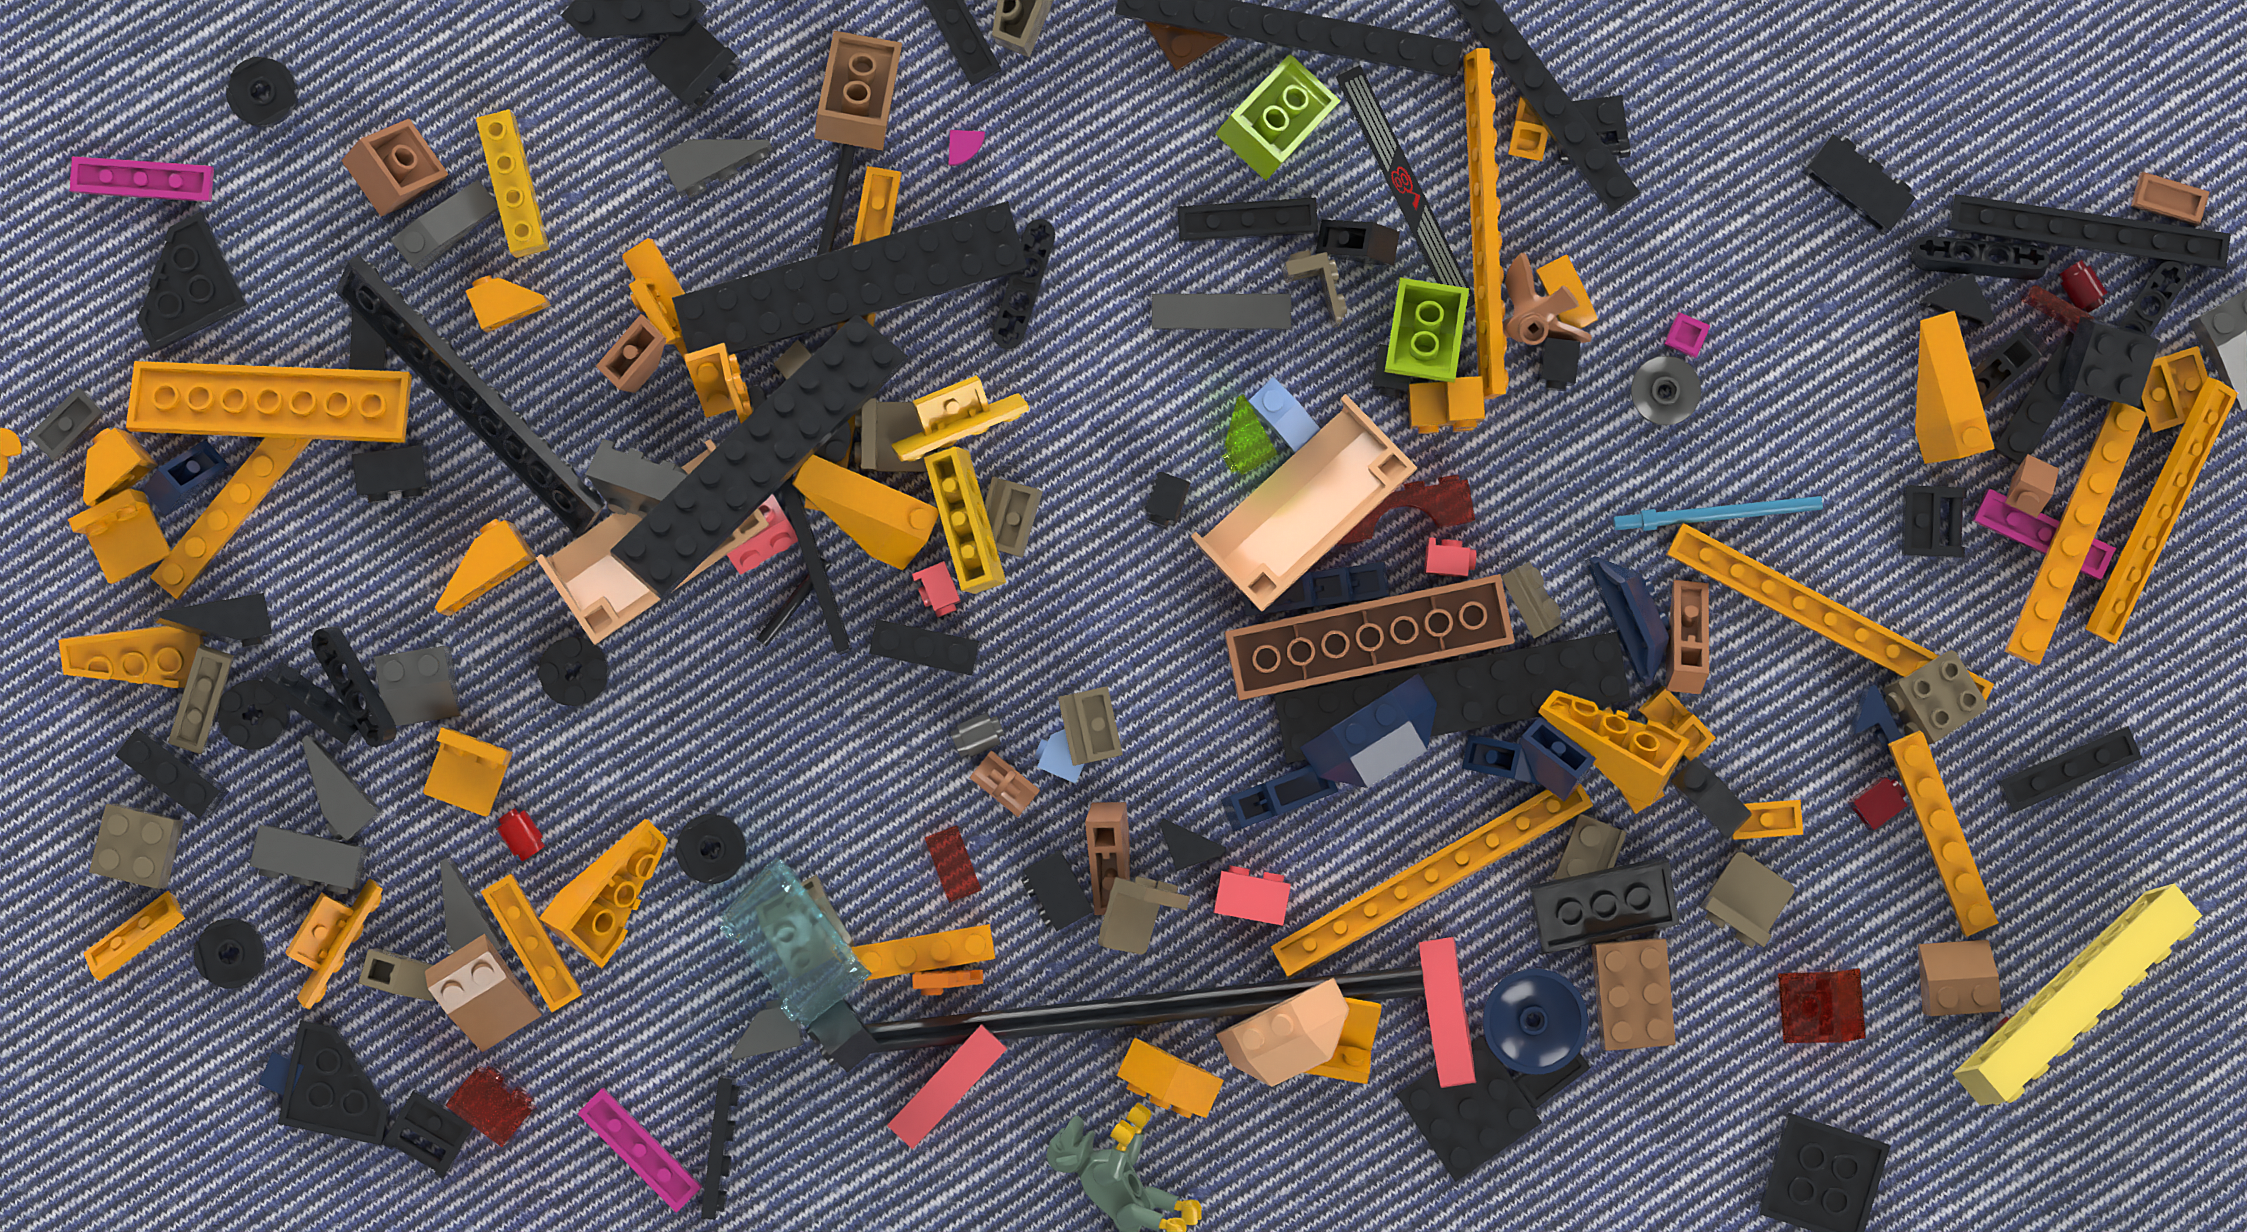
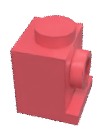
[1424,537,1476,578]
[912,561,961,618]

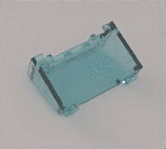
[719,856,872,1027]

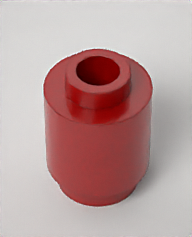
[496,808,545,862]

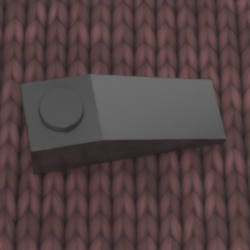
[390,180,499,272]
[302,735,384,841]
[440,857,506,956]

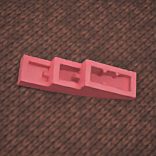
[1419,937,1476,1088]
[887,1024,1007,1149]

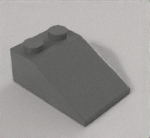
[2188,288,2247,412]

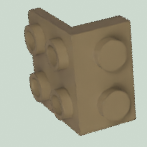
[1282,250,1347,328]
[855,398,934,472]
[1882,650,1987,745]
[1700,851,1794,949]
[1098,876,1190,955]

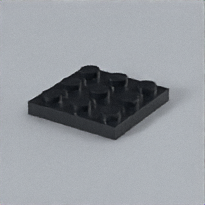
[1395,1035,1542,1182]
[1757,1112,1891,1232]

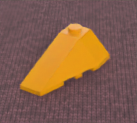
[1915,310,1995,464]
[792,455,939,570]
[1539,690,1690,806]
[539,819,668,969]

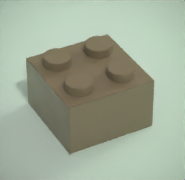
[89,804,184,889]

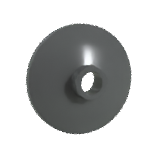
[1631,356,1701,426]

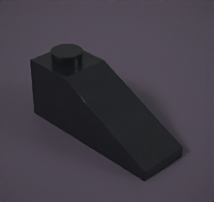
[1972,323,2051,408]
[153,593,272,648]

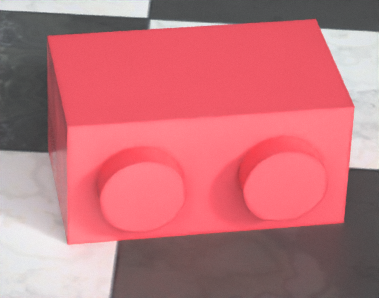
[1213,865,1291,926]

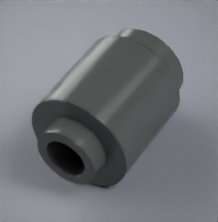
[950,712,1005,758]

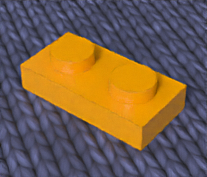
[1731,800,1803,840]

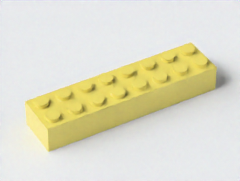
[1952,883,2202,1106]

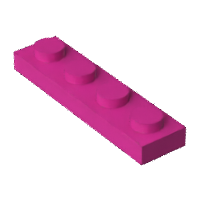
[69,156,214,202]
[1972,489,2116,580]
[577,1087,703,1213]

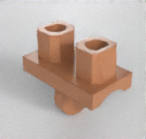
[969,750,1040,817]

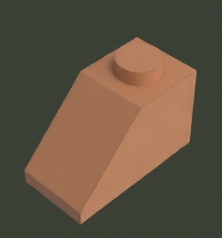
[596,314,667,393]

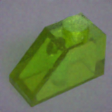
[1221,394,1278,478]

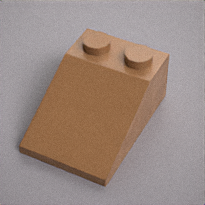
[814,31,902,151]
[425,934,542,1053]

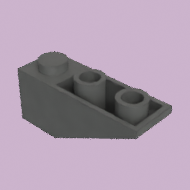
[658,139,774,198]

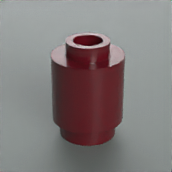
[2058,260,2108,313]

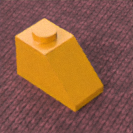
[466,275,551,333]

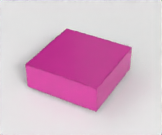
[1663,312,1710,358]

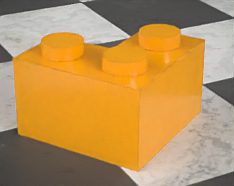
[1407,376,1485,434]
[1116,1037,1224,1119]

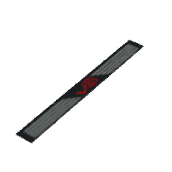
[1336,65,1475,309]

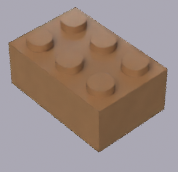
[1591,938,1676,1051]

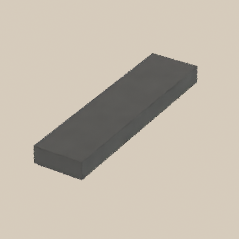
[1152,294,1291,330]

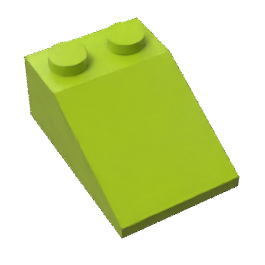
[1215,54,1341,181]
[1385,278,1469,383]

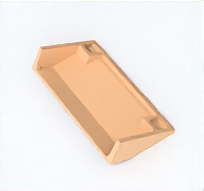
[1191,394,1417,612]
[536,439,769,645]

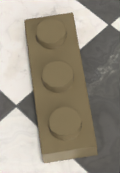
[168,644,234,754]

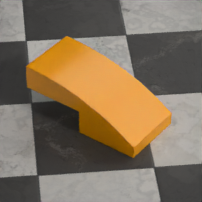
[1508,96,1548,161]
[1535,254,1598,329]
[1638,686,1716,762]

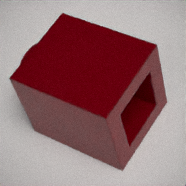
[1848,777,1908,830]

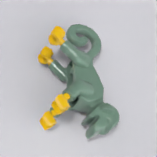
[1046,1102,1202,1232]

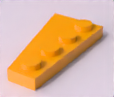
[58,626,204,688]

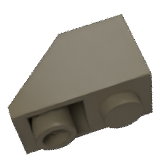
[358,948,434,1001]

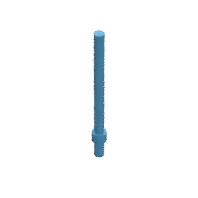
[1613,496,1823,531]

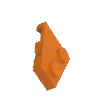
[912,970,983,995]

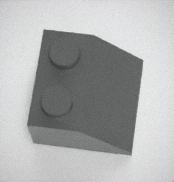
[374,646,461,726]

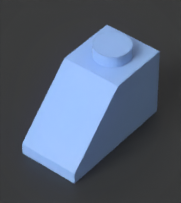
[1247,377,1321,453]
[1034,729,1084,784]

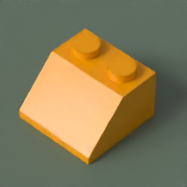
[83,427,158,507]

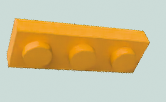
[83,891,185,981]

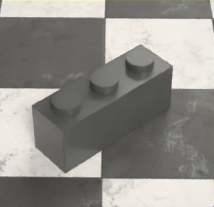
[249,825,368,894]

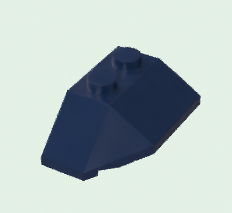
[1585,556,1671,688]
[1300,673,1437,788]

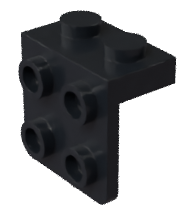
[645,21,741,113]

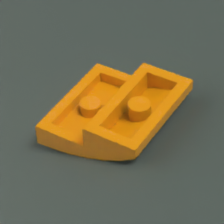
[2141,346,2208,433]

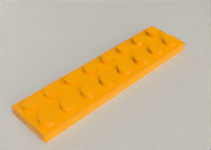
[126,361,412,443]

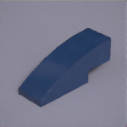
[1221,765,1339,832]

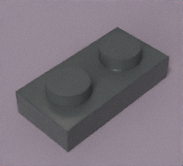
[28,387,105,462]

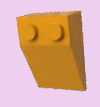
[435,519,536,616]

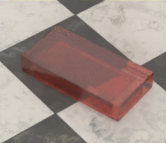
[2020,285,2095,331]
[924,825,982,903]

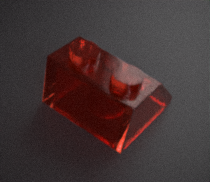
[1778,968,1866,1043]
[445,1066,538,1147]

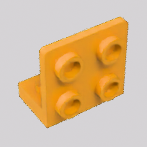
[684,343,753,424]
[67,488,171,584]
[423,727,513,817]
[1303,997,1382,1084]

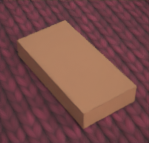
[2130,172,2210,226]

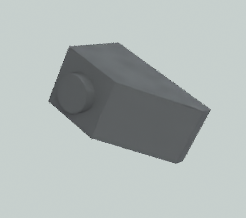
[731,998,804,1060]

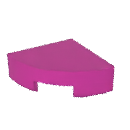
[949,130,985,166]

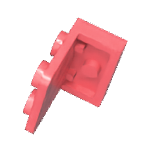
[727,494,798,575]

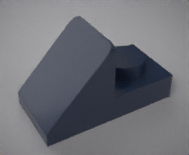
[1848,685,1903,754]

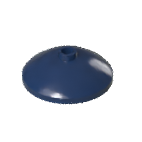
[1482,968,1588,1075]

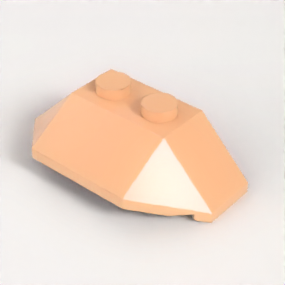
[1216,978,1350,1087]

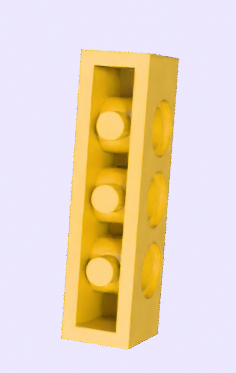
[476,109,550,258]
[924,446,1006,594]

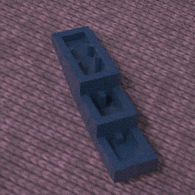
[1242,562,1390,617]

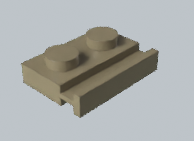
[984,477,1043,558]
[1501,561,1563,638]
[1058,686,1123,766]
[1553,814,1627,880]

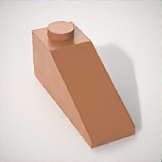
[1666,580,1709,694]
[1085,802,1130,915]

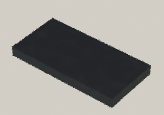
[1529,856,1680,954]

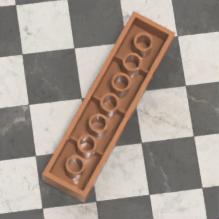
[1224,574,1515,701]

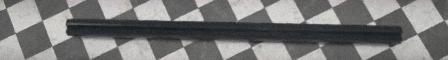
[865,966,1424,1054]

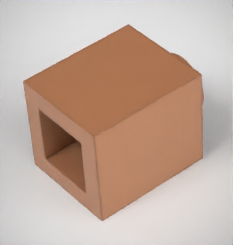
[2005,454,2059,518]

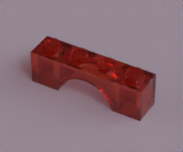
[1335,475,1475,546]

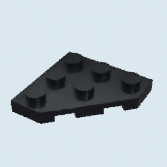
[560,0,708,41]
[137,212,249,353]
[277,1019,390,1145]

